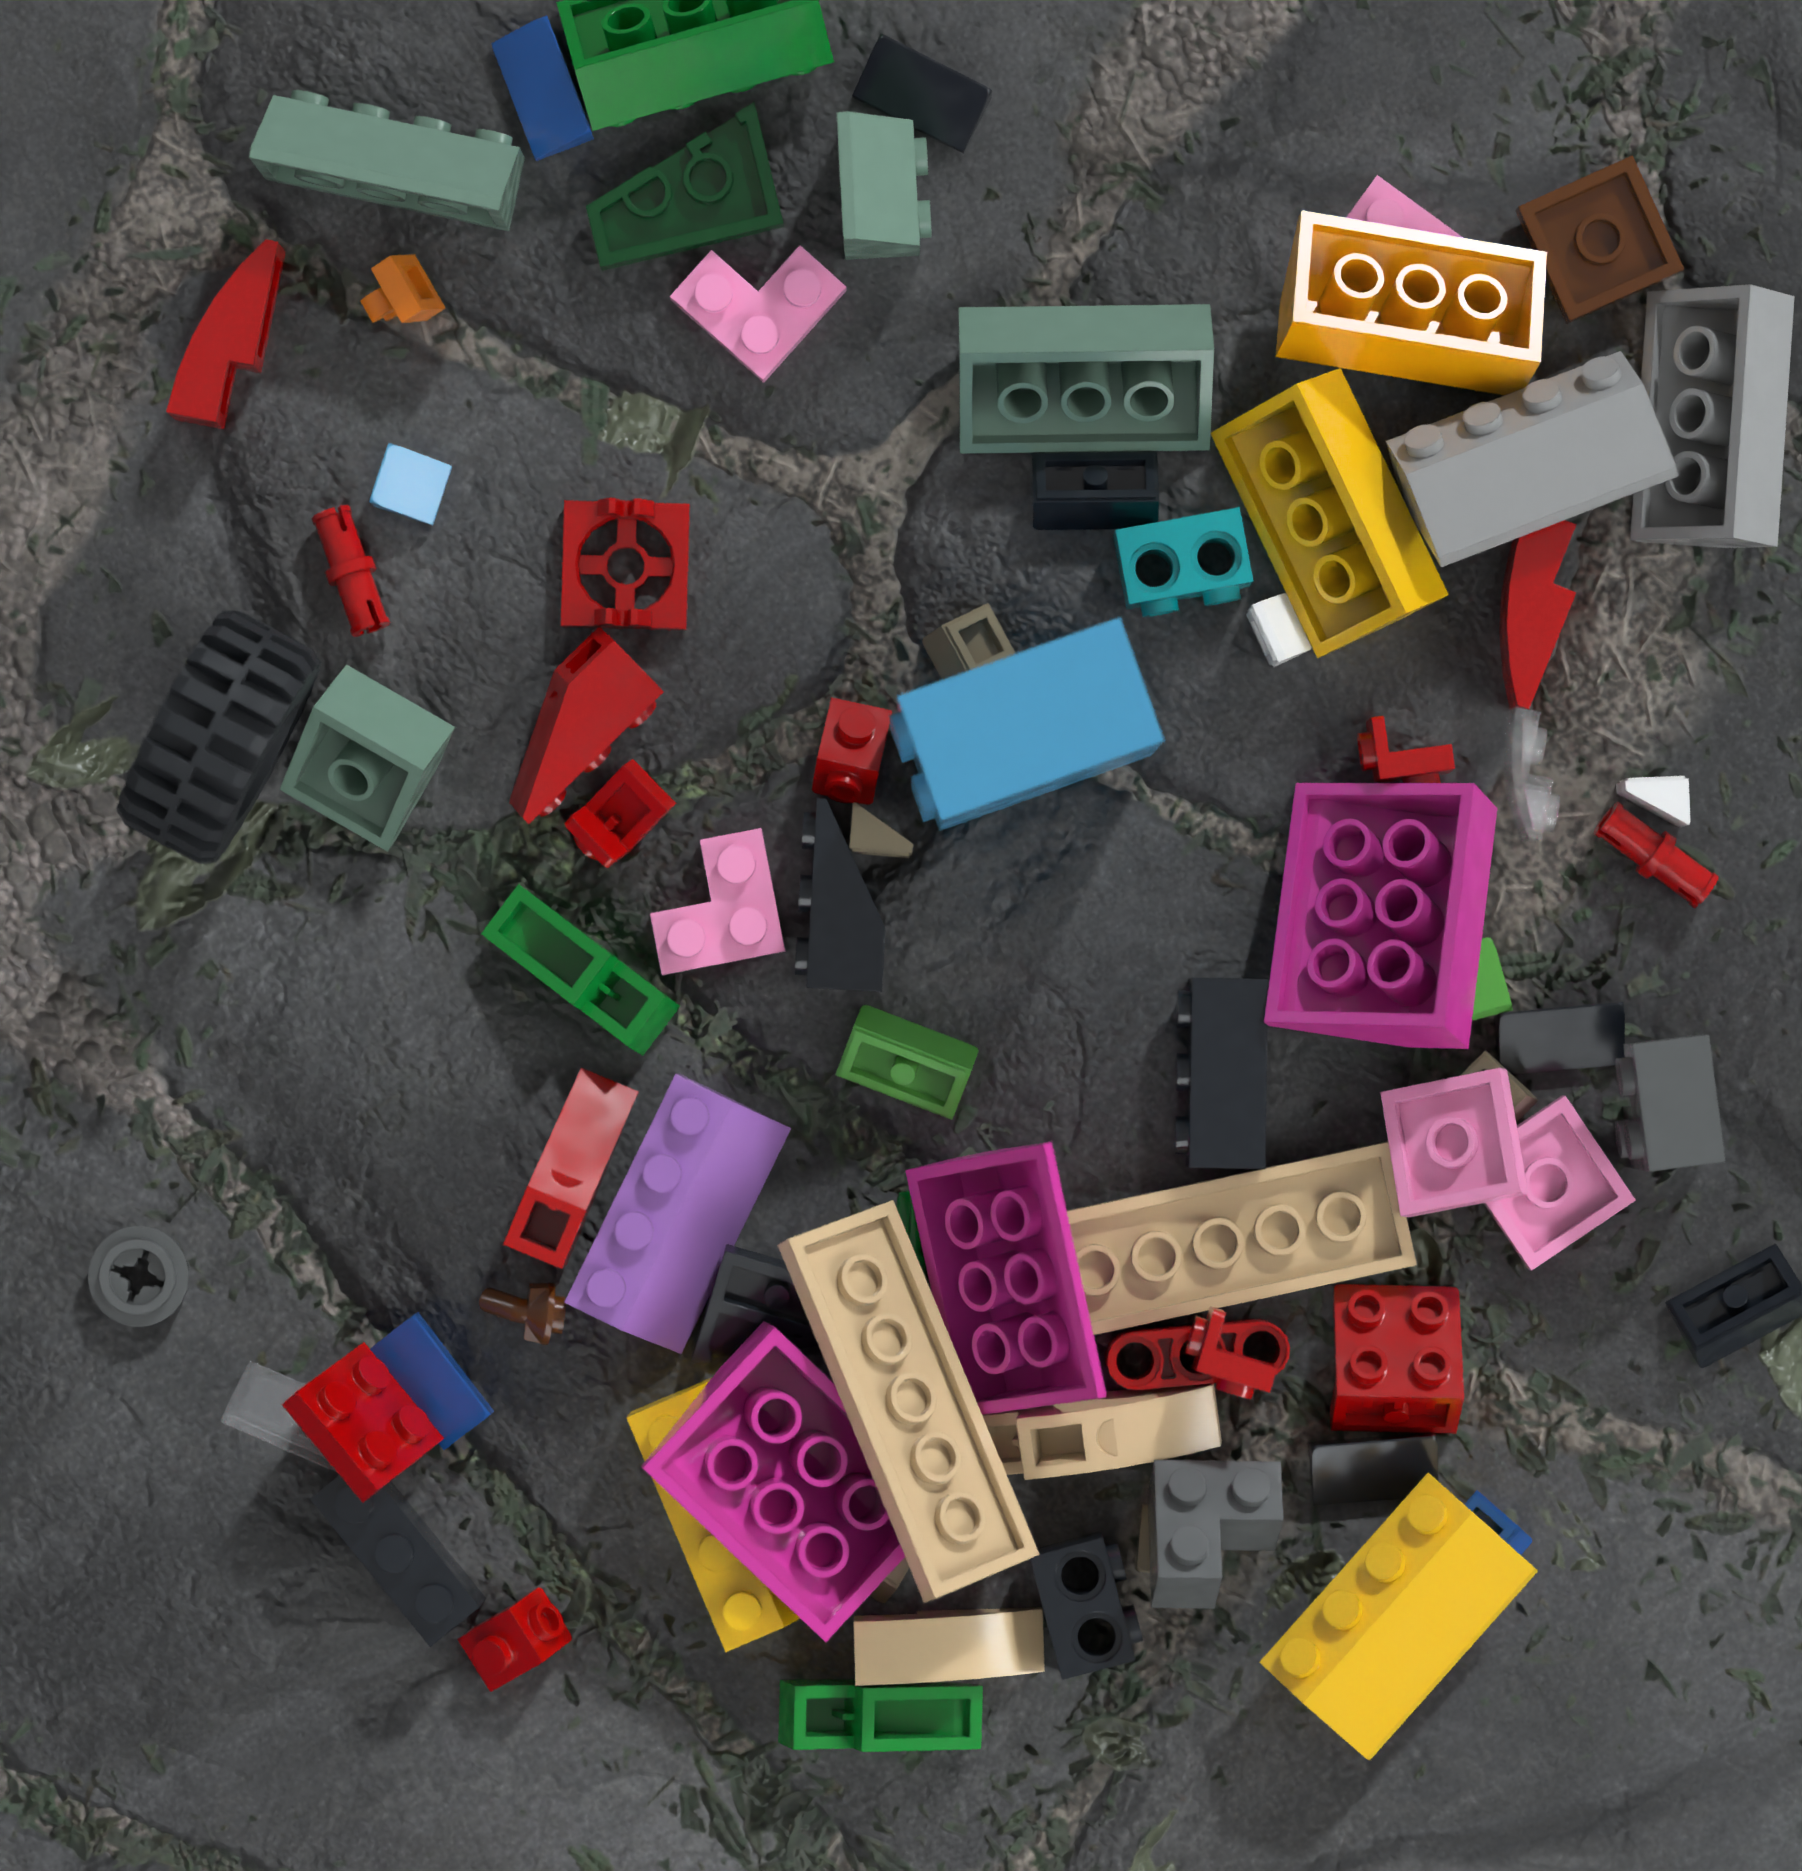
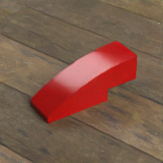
[166,239,286,430]
[1499,520,1577,713]

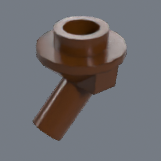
[479,1282,566,1345]

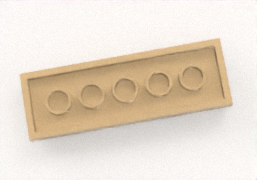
[1067,1141,1417,1335]
[778,1200,1040,1603]

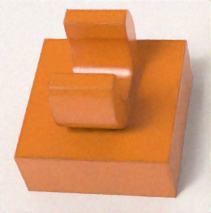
[360,254,446,323]

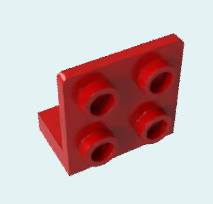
[1330,1284,1464,1434]

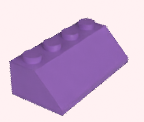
[564,1073,791,1354]

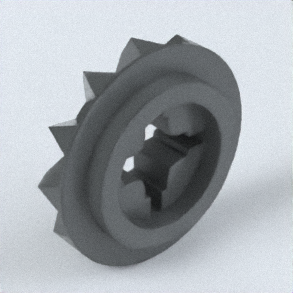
[88,1226,190,1327]

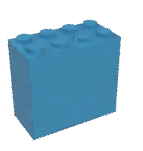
[889,617,1164,831]

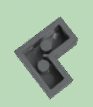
[1615,1035,1726,1172]
[1147,1460,1284,1609]

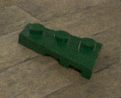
[586,102,784,271]

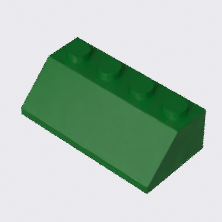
[556,0,834,131]

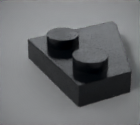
[691,1244,819,1365]

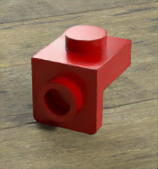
[812,697,893,805]
[1357,716,1455,783]
[564,759,677,868]
[1185,1306,1277,1399]
[457,1587,572,1692]

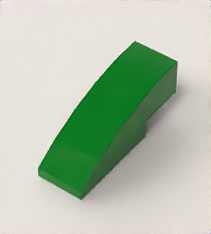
[481,884,680,1056]
[778,1679,983,1752]

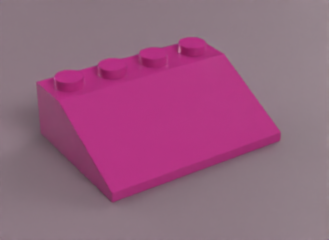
[1264,783,1498,1049]
[905,1142,1107,1415]
[641,1321,905,1642]

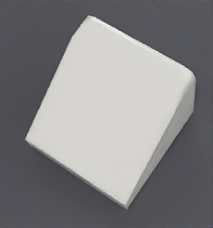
[1246,593,1312,667]
[1616,776,1690,827]

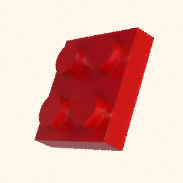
[282,1342,444,1503]

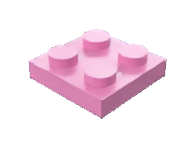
[1380,1068,1528,1218]
[1484,1095,1636,1271]

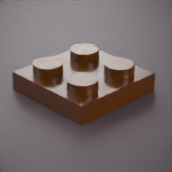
[1515,155,1684,324]

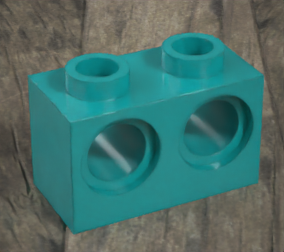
[1113,507,1254,617]

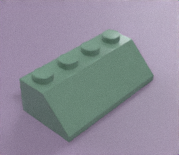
[249,90,525,231]
[959,304,1214,454]

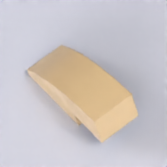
[854,1607,1045,1686]

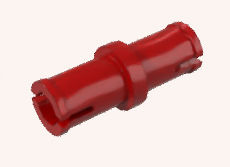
[311,505,391,637]
[1594,802,1719,908]

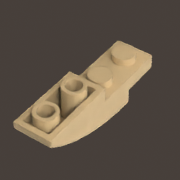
[982,1383,1222,1480]

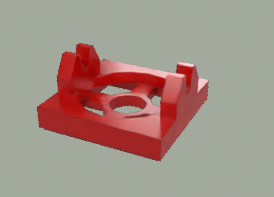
[561,498,690,631]

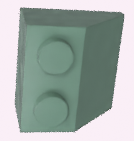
[837,112,932,260]
[279,664,455,852]

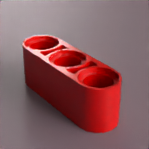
[1105,1318,1290,1390]

